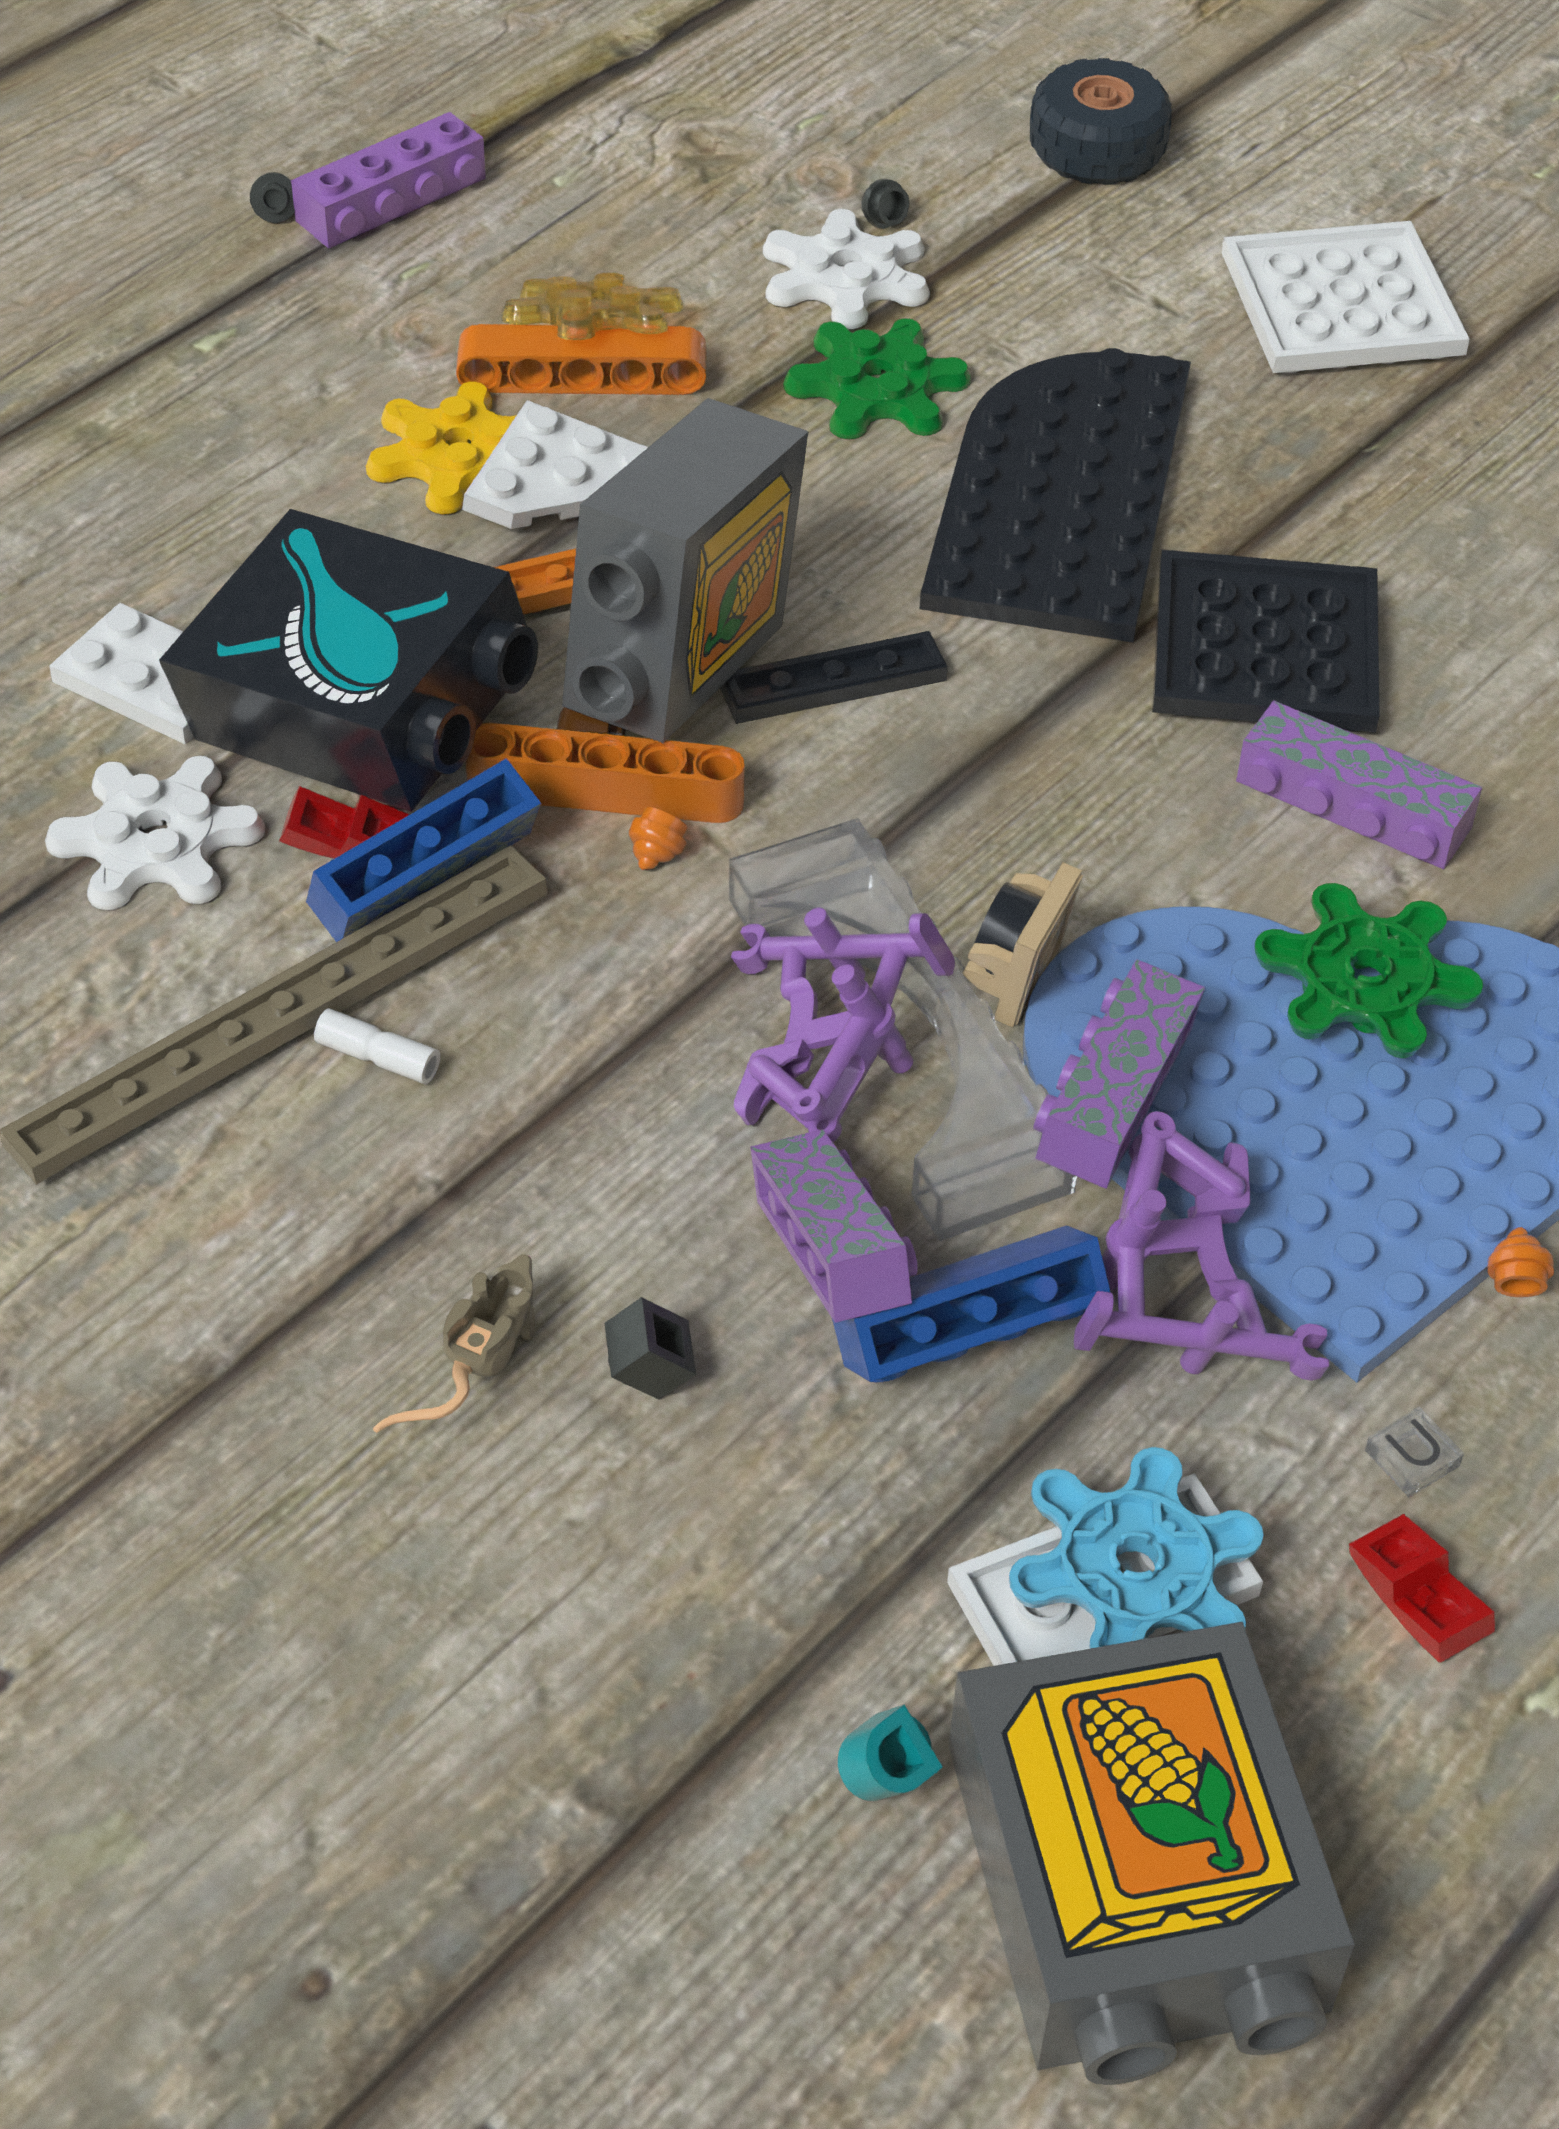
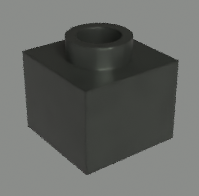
[604,1297,696,1400]

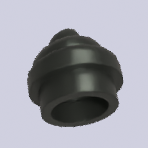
[861,179,910,229]

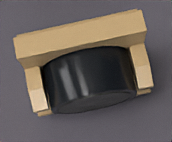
[963,862,1083,1028]

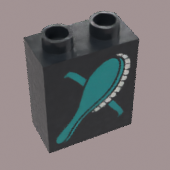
[159,509,538,812]

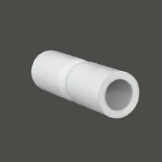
[314,1008,440,1085]

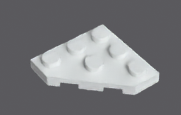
[462,400,648,529]

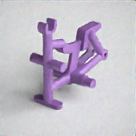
[731,907,955,1142]
[1074,1111,1329,1381]

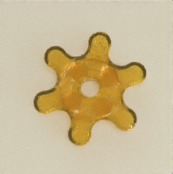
[501,273,683,340]

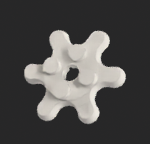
[763,209,930,329]
[45,756,266,910]

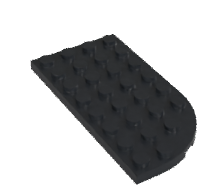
[919,348,1191,643]

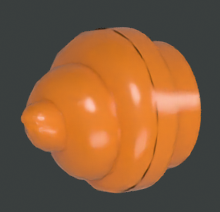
[629,807,688,870]
[1488,1227,1554,1297]

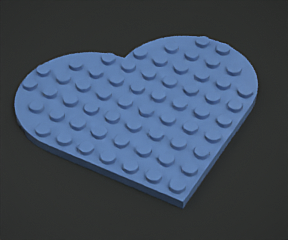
[1022,906,1559,1383]

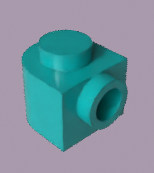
[838,1705,943,1801]

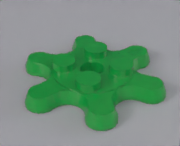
[783,318,971,439]
[1254,883,1483,1058]

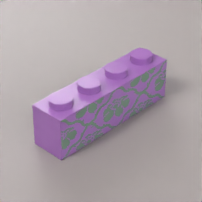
[1236,701,1482,869]
[1033,959,1205,1189]
[751,1129,918,1323]

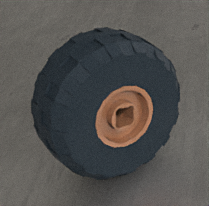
[1030,58,1172,185]

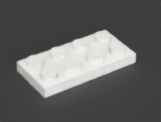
[947,1473,1263,1666]

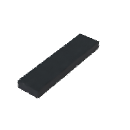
[720,631,948,724]

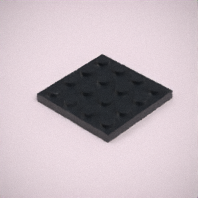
[1152,549,1380,733]

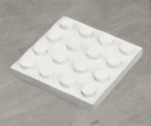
[1222,221,1470,373]

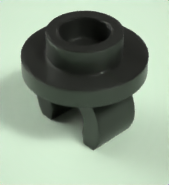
[250,172,295,223]

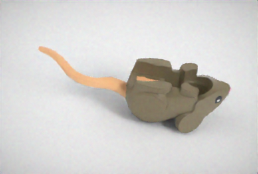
[373,1255,535,1433]

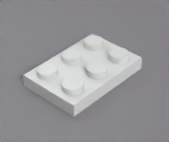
[49,603,194,745]

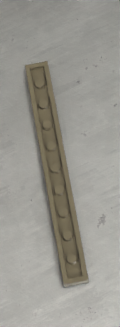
[0,845,547,1185]

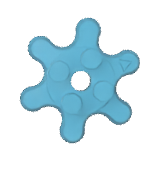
[1009,1447,1264,1649]

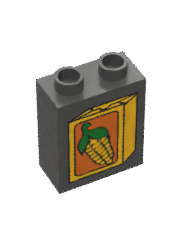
[562,398,809,743]
[948,1622,1355,2085]

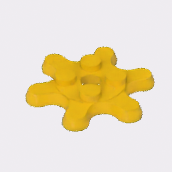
[366,382,517,514]

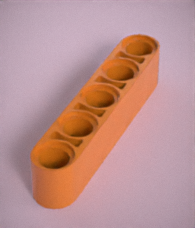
[456,324,707,395]
[465,723,745,823]

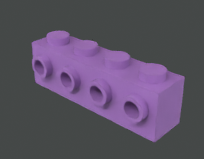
[291,112,486,249]

